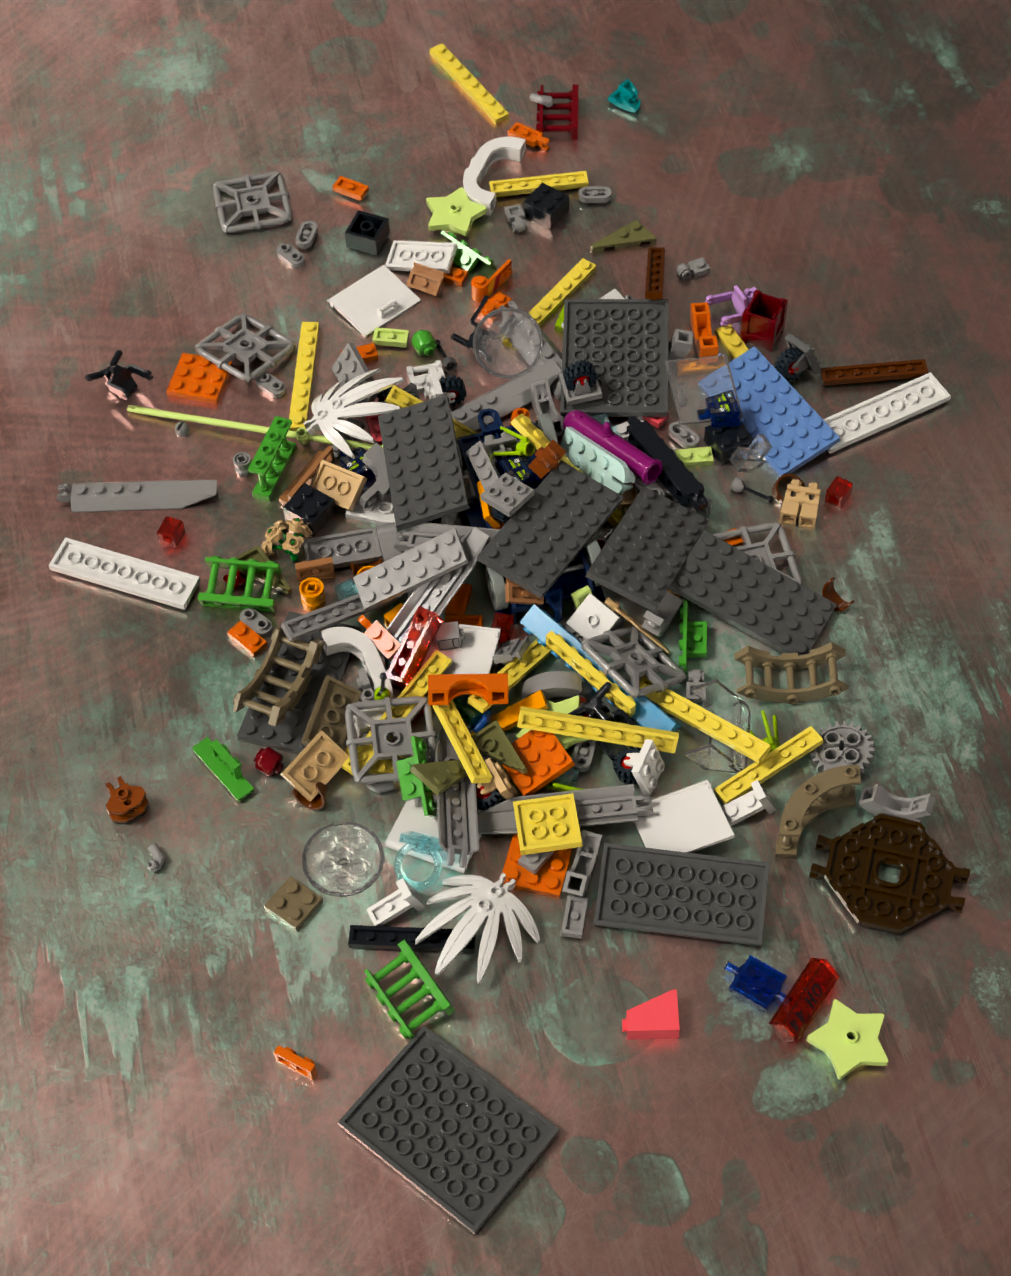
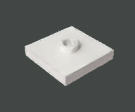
[566,593,620,639]

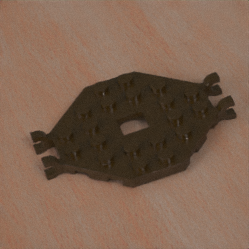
[809,813,970,934]

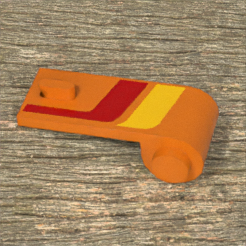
[471,259,513,302]

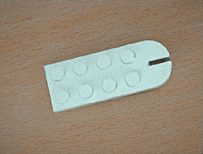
[560,427,635,495]

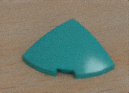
[607,79,641,113]

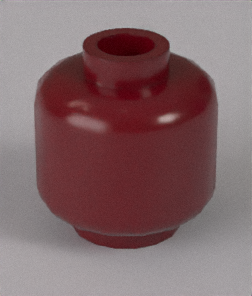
[253,747,284,777]

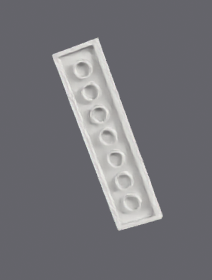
[823,372,951,453]
[48,537,201,610]

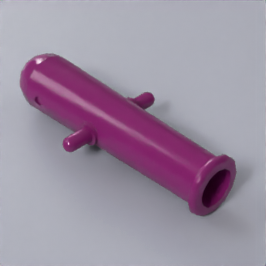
[563,410,663,485]

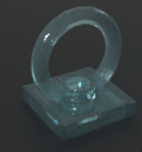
[394,831,444,890]

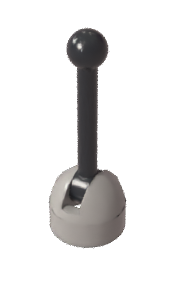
[730,477,774,503]

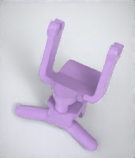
[705,285,757,327]

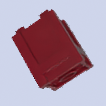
[740,289,788,352]

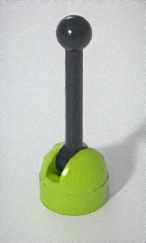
[374,672,390,700]

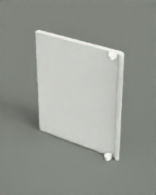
[327,265,421,337]
[406,621,501,680]
[634,780,735,853]
[385,794,483,874]

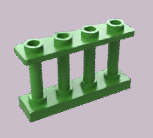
[248,416,297,501]
[198,556,282,613]
[364,940,456,1039]

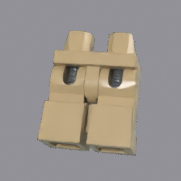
[779,479,821,530]

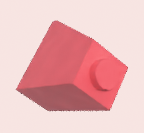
[622,989,680,1040]

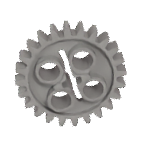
[810,721,875,774]

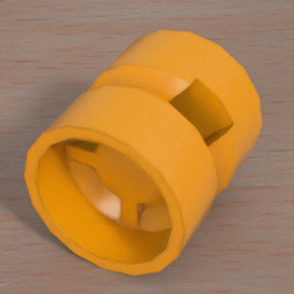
[299,577,326,612]

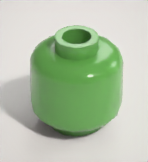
[411,330,437,356]

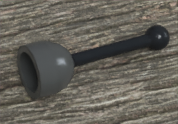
[436,339,458,372]

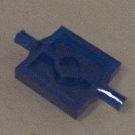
[724,955,792,1013]

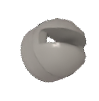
[175,421,190,437]

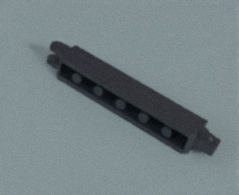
[627,416,708,511]

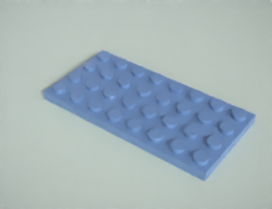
[697,346,840,478]

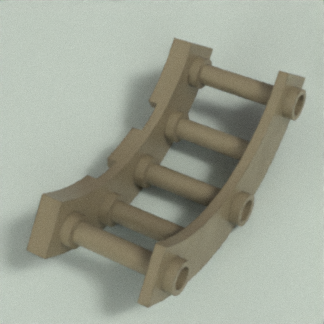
[233,627,325,726]
[734,642,849,705]
[775,765,861,859]

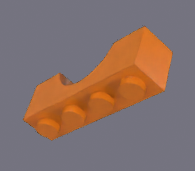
[690,302,719,364]
[428,673,508,705]

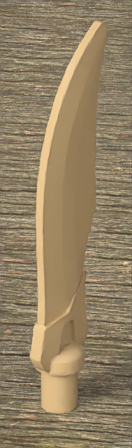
[604,597,670,654]

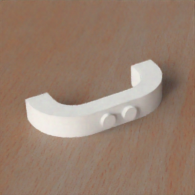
[463,137,526,216]
[320,627,393,738]

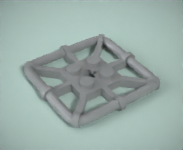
[213,171,292,234]
[195,313,296,383]
[713,522,803,585]
[581,625,686,698]
[345,696,438,784]

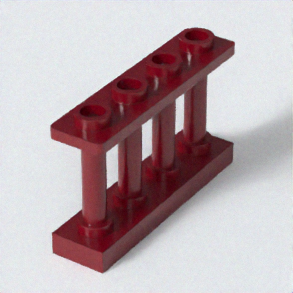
[536,84,579,140]

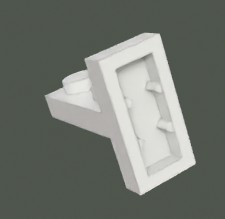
[721,780,777,827]
[366,878,426,926]

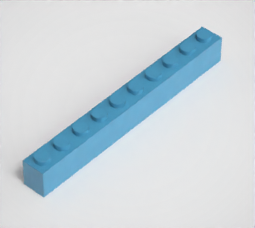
[520,604,681,732]

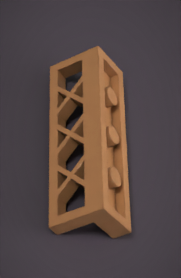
[279,445,335,505]

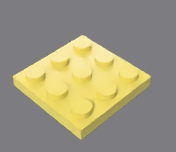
[513,793,582,855]

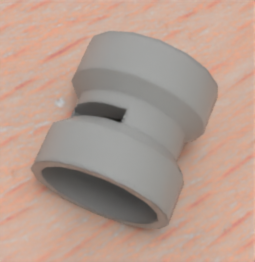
[233,452,251,477]

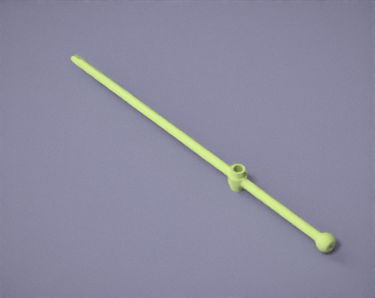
[127,405,383,450]

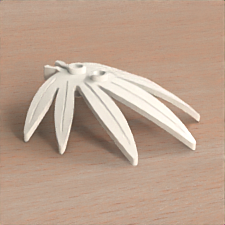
[303,369,405,459]
[415,873,540,984]

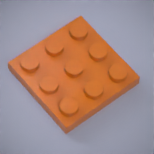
[166,353,233,404]
[501,730,575,796]
[502,834,573,899]

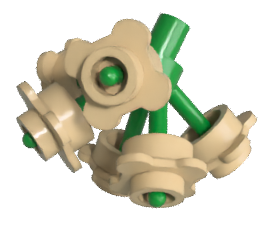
[261,518,312,561]

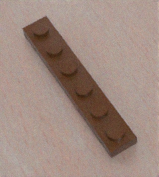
[645,247,665,301]
[820,359,928,386]

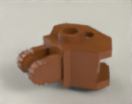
[527,439,566,479]
[105,776,149,823]

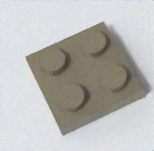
[264,876,323,932]

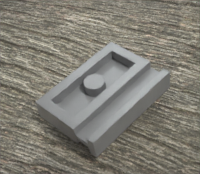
[492,636,530,664]

